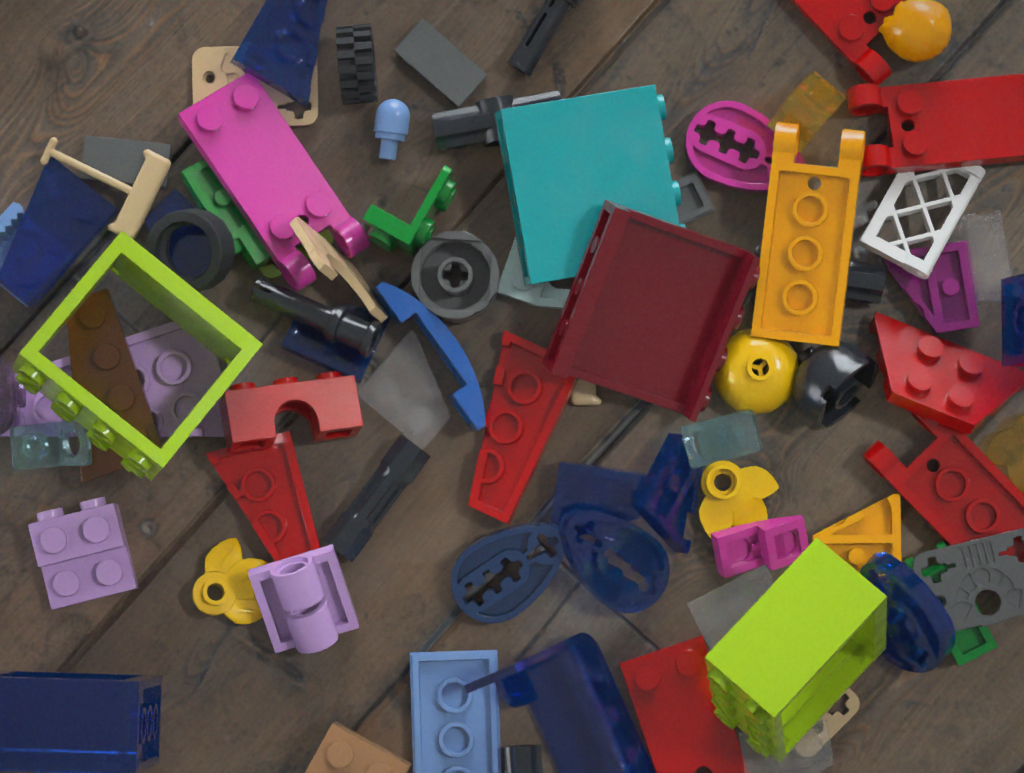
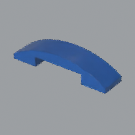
[371,282,486,431]

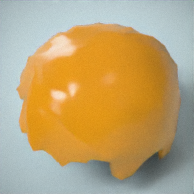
[878,0,952,63]

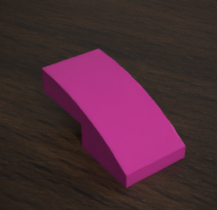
[710,515,809,578]

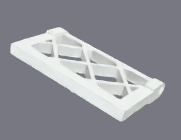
[858,166,986,279]

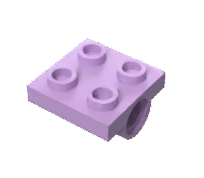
[248,544,359,654]

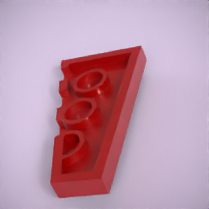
[468,330,579,525]

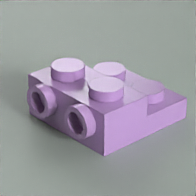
[28,497,139,610]

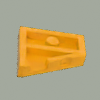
[811,494,902,579]

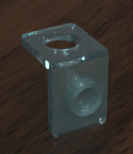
[681,409,763,469]
[10,421,92,471]

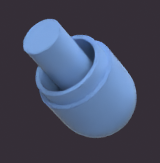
[373,99,410,161]

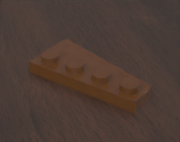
[67,288,164,483]

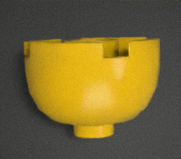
[713,328,799,415]

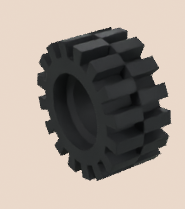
[336,23,378,105]

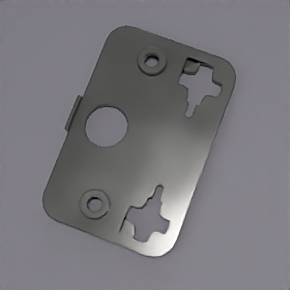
[912,528,1024,634]

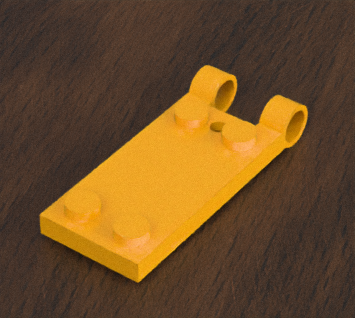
[751,122,866,347]

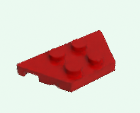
[869,312,1024,435]

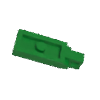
[180,159,271,271]

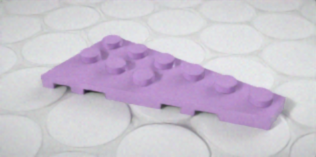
[0,321,229,437]

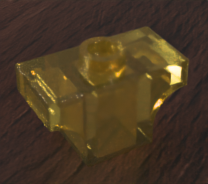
[767,71,846,153]

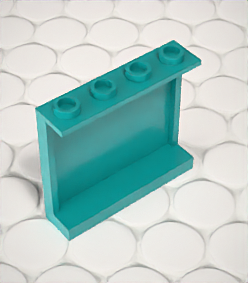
[494,84,686,286]

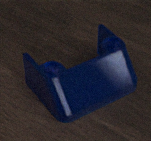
[464,633,655,773]

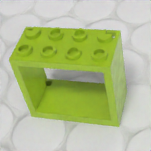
[11,231,263,481]
[705,538,887,763]

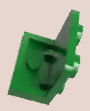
[363,165,457,256]

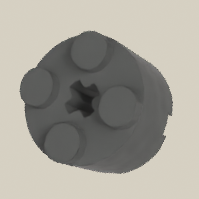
[411,231,500,323]

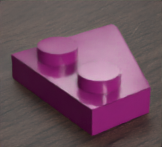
[881,240,980,335]

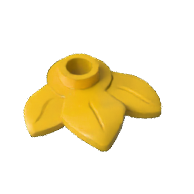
[699,460,779,538]
[192,538,268,625]

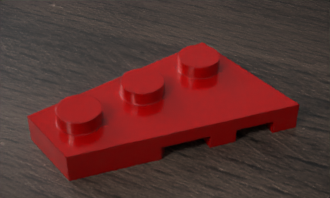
[205,431,321,561]

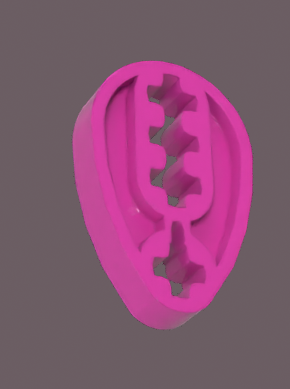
[685,101,806,193]

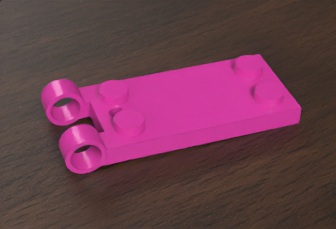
[177,71,370,292]

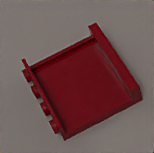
[542,199,760,422]

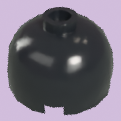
[792,341,879,428]

